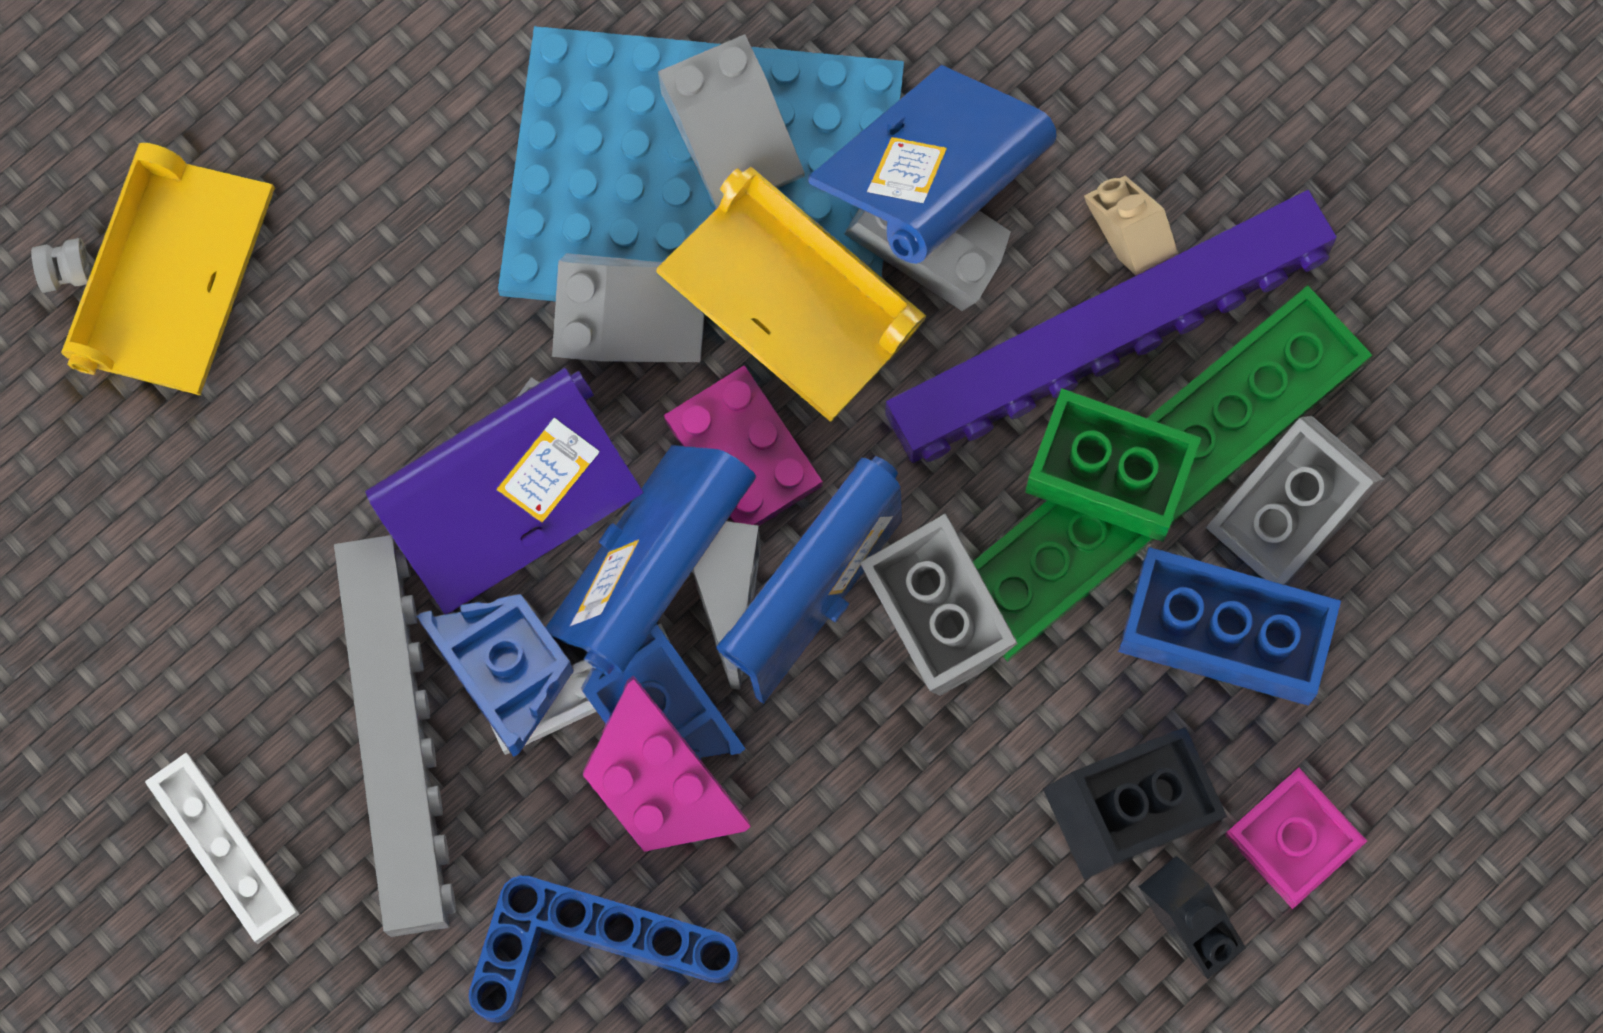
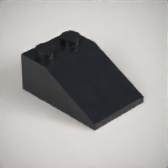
[1043,727,1227,880]

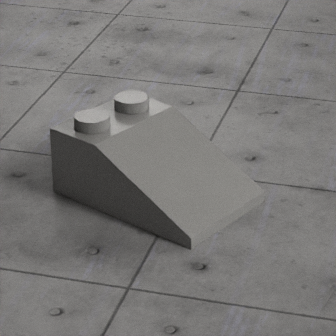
[658,34,805,209]
[552,253,705,362]
[1206,416,1384,585]
[691,521,761,690]

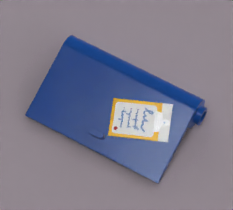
[808,65,1056,264]
[545,445,756,676]
[716,456,902,704]

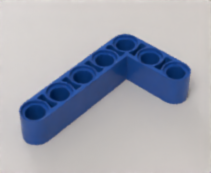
[469,875,739,1023]

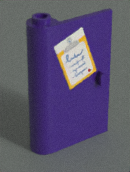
[365,367,644,615]

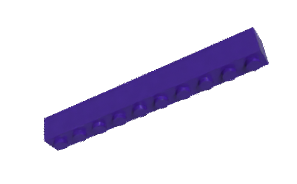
[885,190,1337,463]

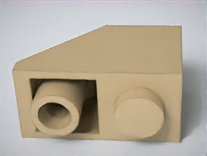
[1084,176,1179,275]

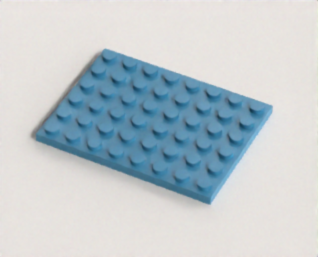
[498,26,904,316]

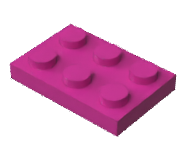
[664,365,823,526]

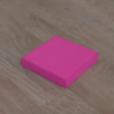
[1225,768,1367,909]

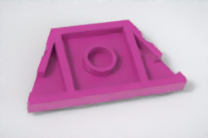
[583,675,751,852]

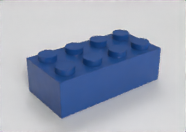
[1118,547,1341,706]

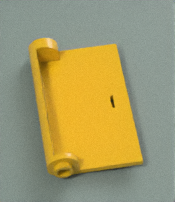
[61,143,275,395]
[656,167,926,422]

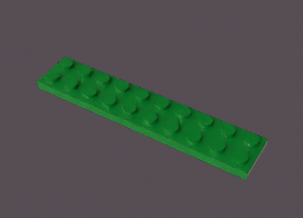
[973,285,1372,662]

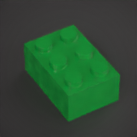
[1025,388,1202,542]

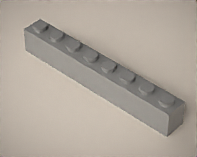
[334,535,456,937]

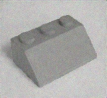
[844,208,1011,311]
[860,514,1018,696]

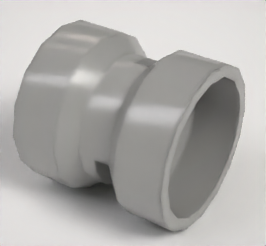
[31,238,91,293]

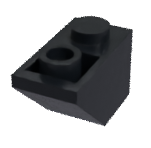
[1138,856,1246,979]

